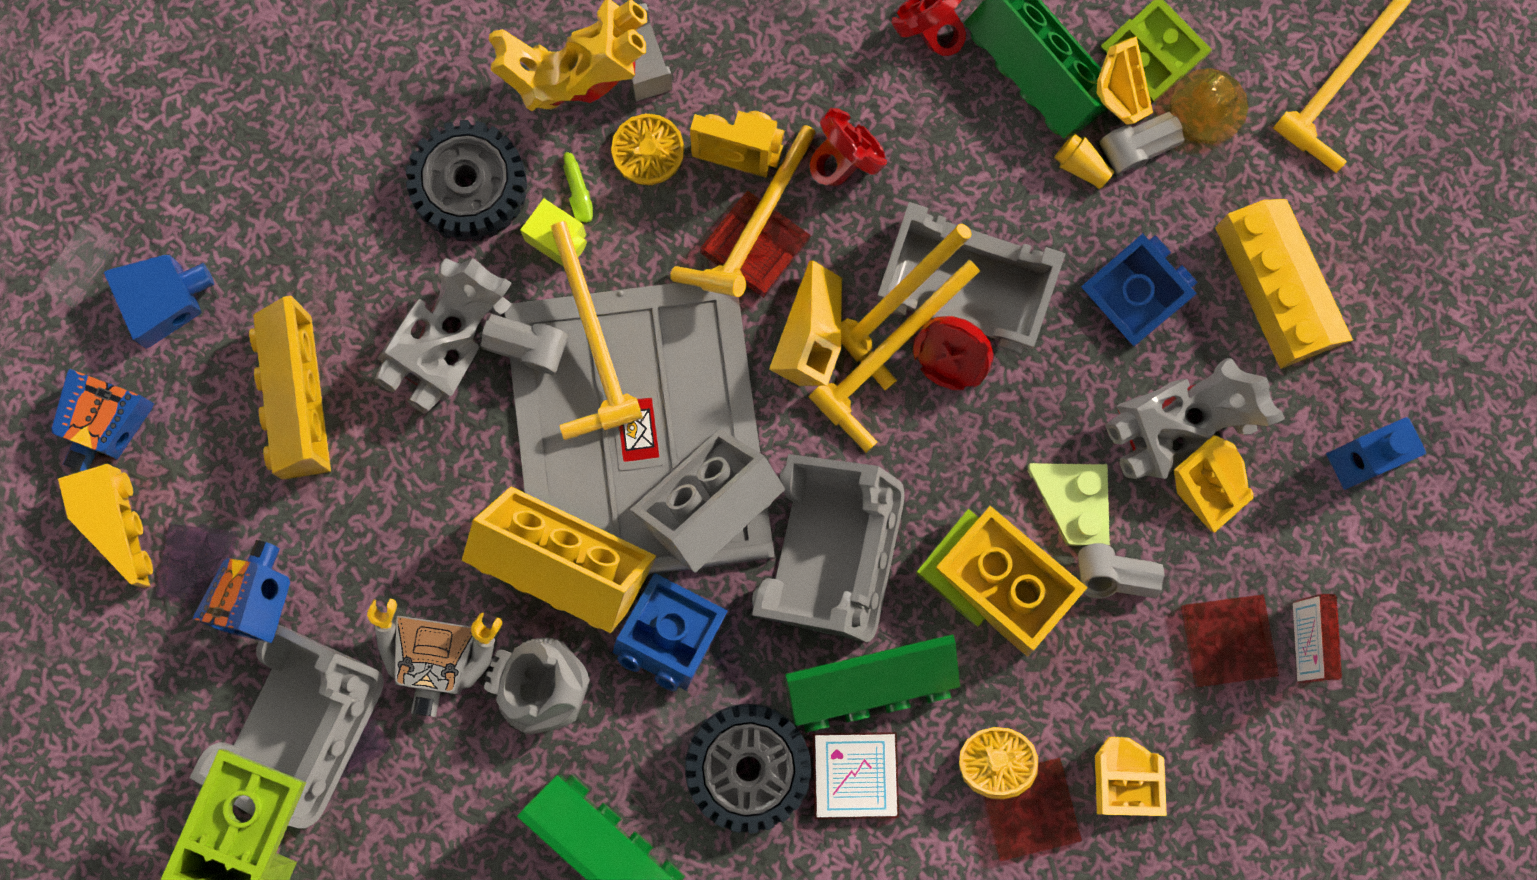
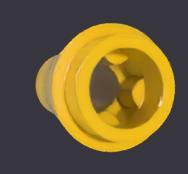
[1054,133,1114,189]

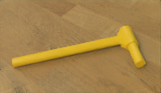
[1273,0,1411,173]
[671,125,816,297]
[551,221,643,440]
[841,224,972,391]
[808,259,980,453]

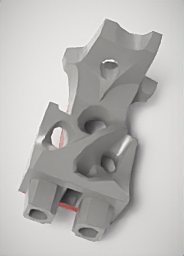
[374,258,512,414]
[1105,358,1285,479]

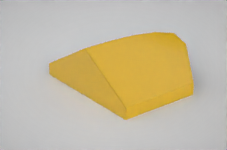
[1096,36,1153,125]
[1174,435,1253,533]
[1095,737,1166,816]

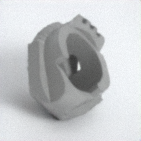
[484,637,590,735]

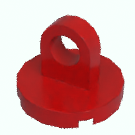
[891,0,966,56]
[810,108,887,186]
[913,316,994,390]

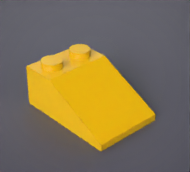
[936,506,1088,657]

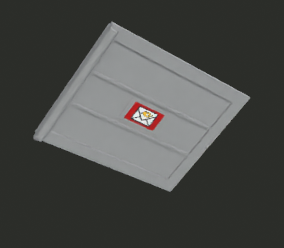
[505,283,775,575]

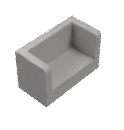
[628,3,673,101]

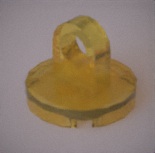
[1169,68,1249,145]

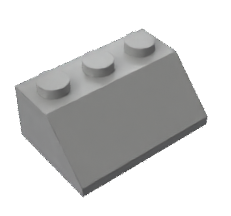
[630,429,785,573]

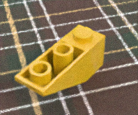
[769,260,842,386]
[58,464,153,588]

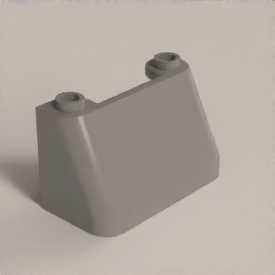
[877,202,1066,354]
[752,454,904,642]
[190,624,384,828]

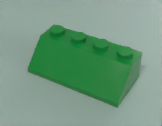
[964,0,1108,139]
[783,634,960,733]
[517,774,686,880]

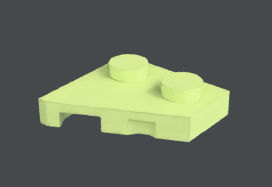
[1028,463,1110,546]

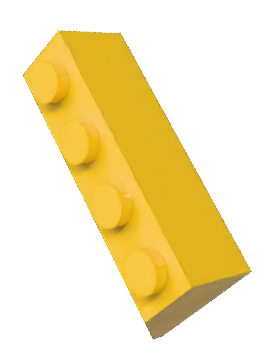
[1215,199,1353,369]
[249,296,331,480]
[461,486,656,633]

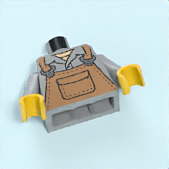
[367,599,502,717]

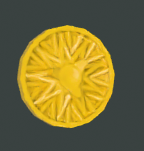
[611,113,685,185]
[959,727,1038,799]

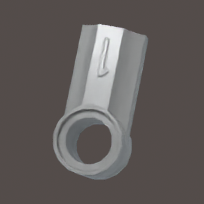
[1099,112,1185,177]
[480,314,569,375]
[1078,543,1165,599]

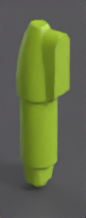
[563,152,593,223]

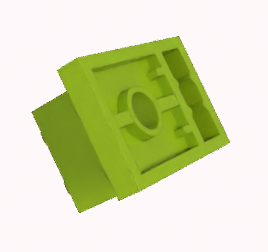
[161,749,307,880]

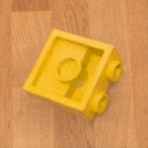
[690,110,785,178]

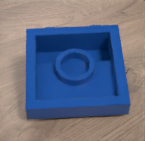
[1081,233,1198,347]
[612,573,728,691]

